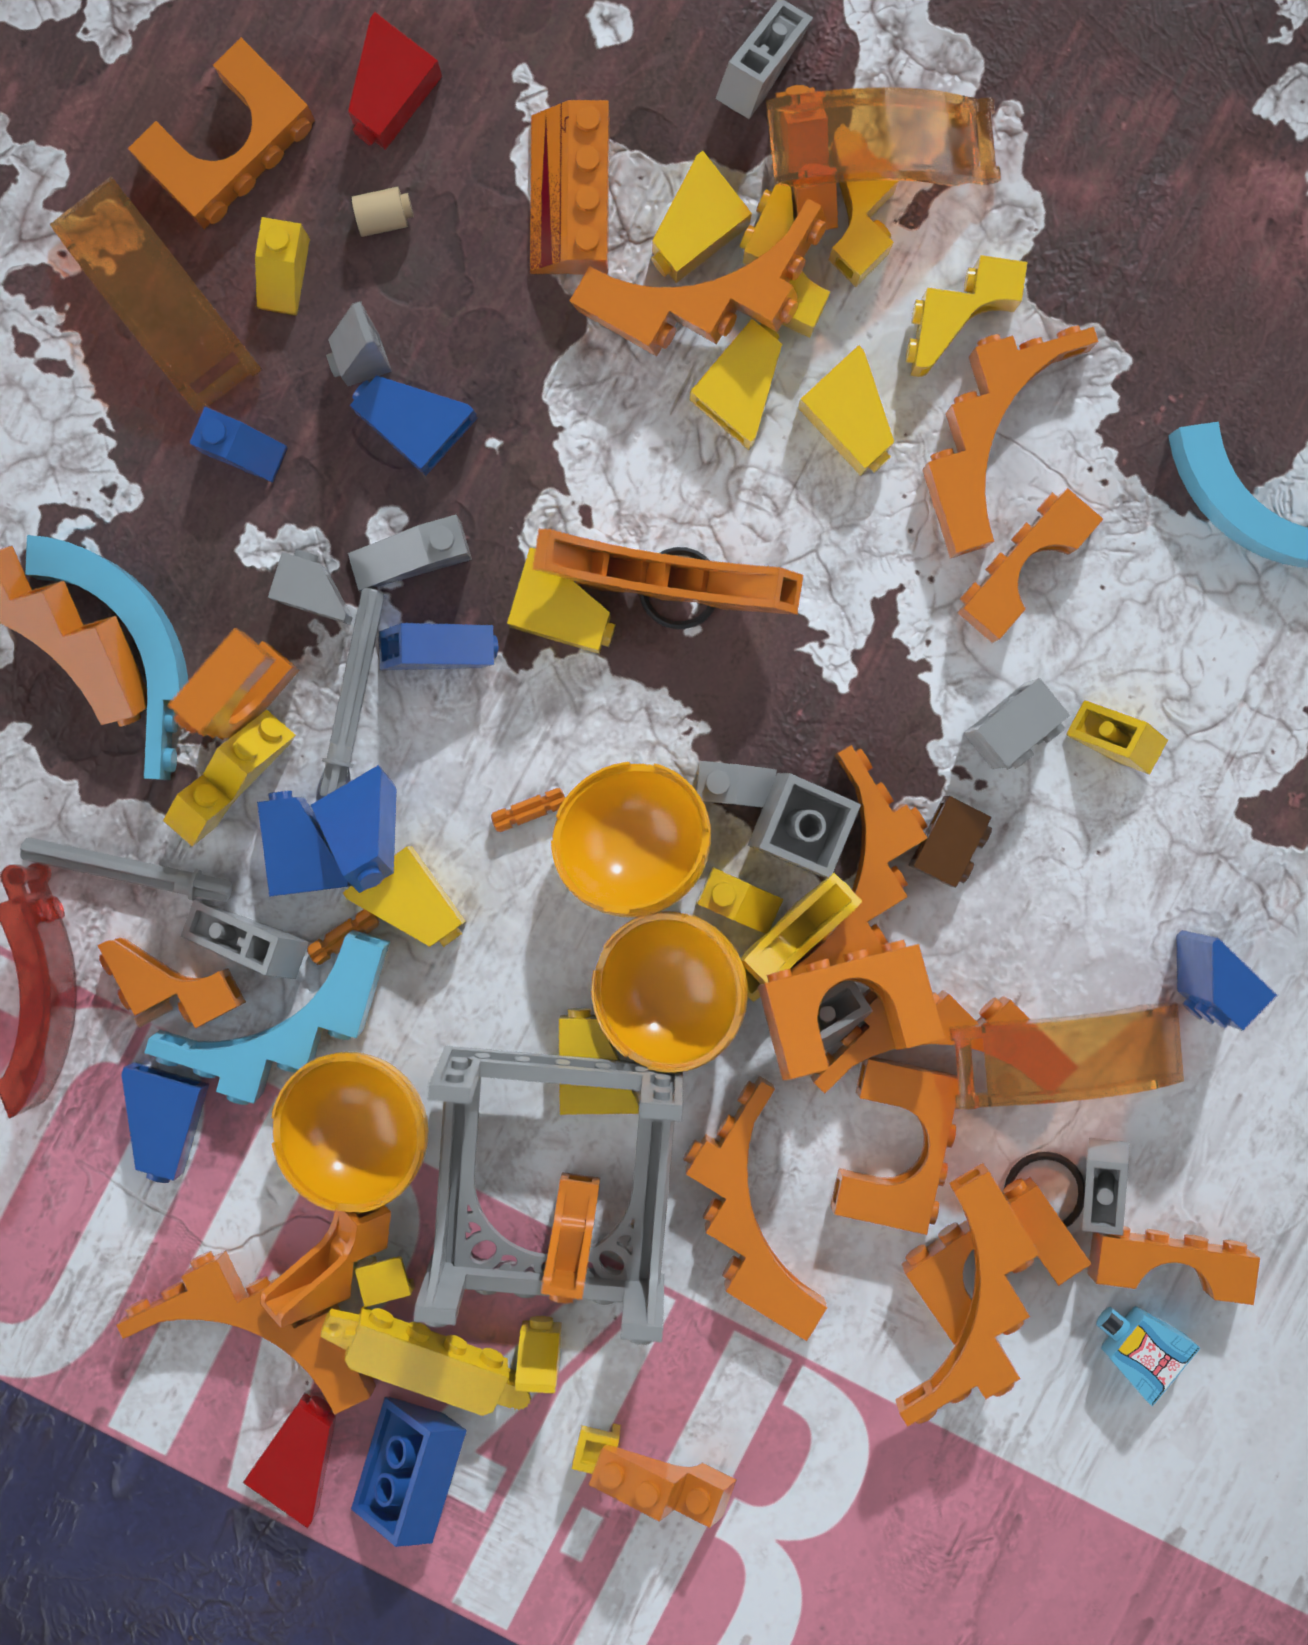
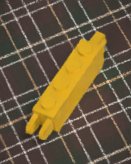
[320,1306,531,1416]

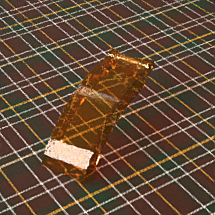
[766,87,1001,188]
[50,176,262,417]
[949,1002,1184,1110]

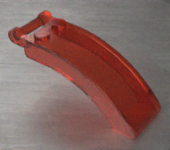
[0,863,77,1118]

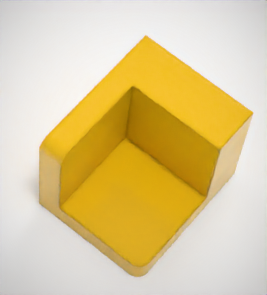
[354,1256,415,1308]
[571,1423,621,1474]

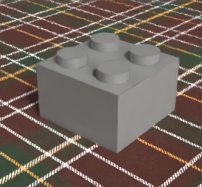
[963,678,1071,770]
[748,773,861,878]

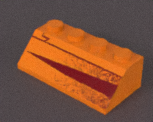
[530,100,610,275]

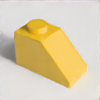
[255,217,310,316]
[1066,700,1168,775]
[696,867,784,934]
[515,1316,562,1393]

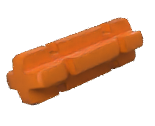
[491,788,565,832]
[307,909,379,965]

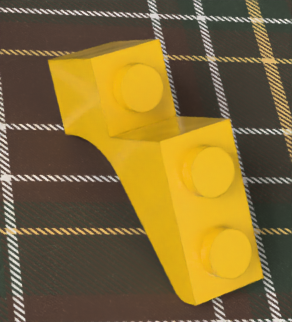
[828,124,899,287]
[739,179,830,338]
[906,255,1028,377]
[163,710,296,847]
[740,873,862,1002]

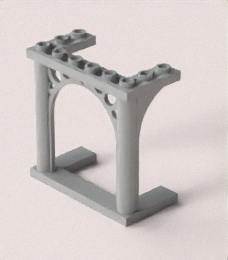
[414,1046,683,1345]

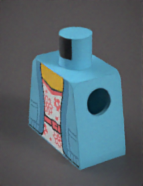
[1096,1306,1200,1406]

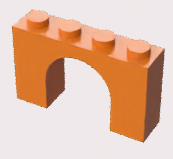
[128,37,315,229]
[168,628,300,740]
[758,940,945,1080]
[830,1056,965,1235]
[901,1177,1091,1345]

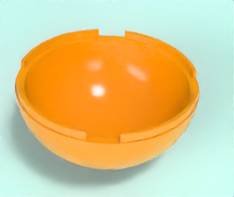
[551,762,711,917]
[591,911,748,1073]
[271,1052,429,1213]

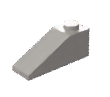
[715,0,813,119]
[326,302,392,386]
[348,515,472,592]
[181,900,309,979]

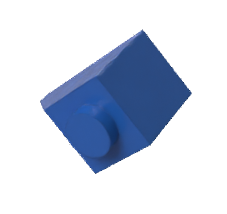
[189,407,288,483]

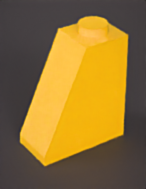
[651,151,752,283]
[690,319,782,450]
[797,345,894,476]
[507,547,615,654]
[342,846,466,947]
[559,1008,639,1115]

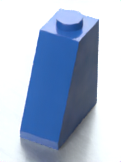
[350,375,478,476]
[379,623,498,671]
[311,765,397,893]
[257,791,352,897]
[121,1062,209,1183]

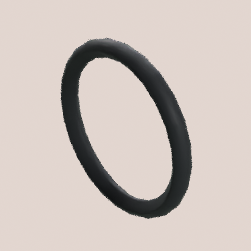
[639,547,716,629]
[1004,1152,1085,1228]

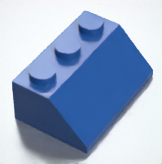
[1176,930,1277,1031]
[351,1397,467,1547]

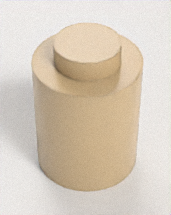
[352,187,414,237]

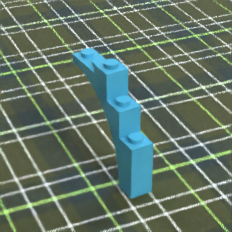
[144,930,390,1105]

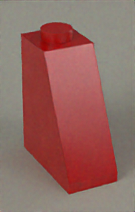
[348,12,442,150]
[243,1393,337,1528]

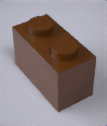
[908,796,992,888]

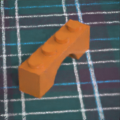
[957,488,1103,643]
[1087,1226,1260,1305]

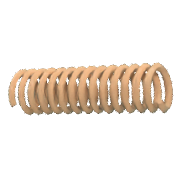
[134,1000,173,1028]

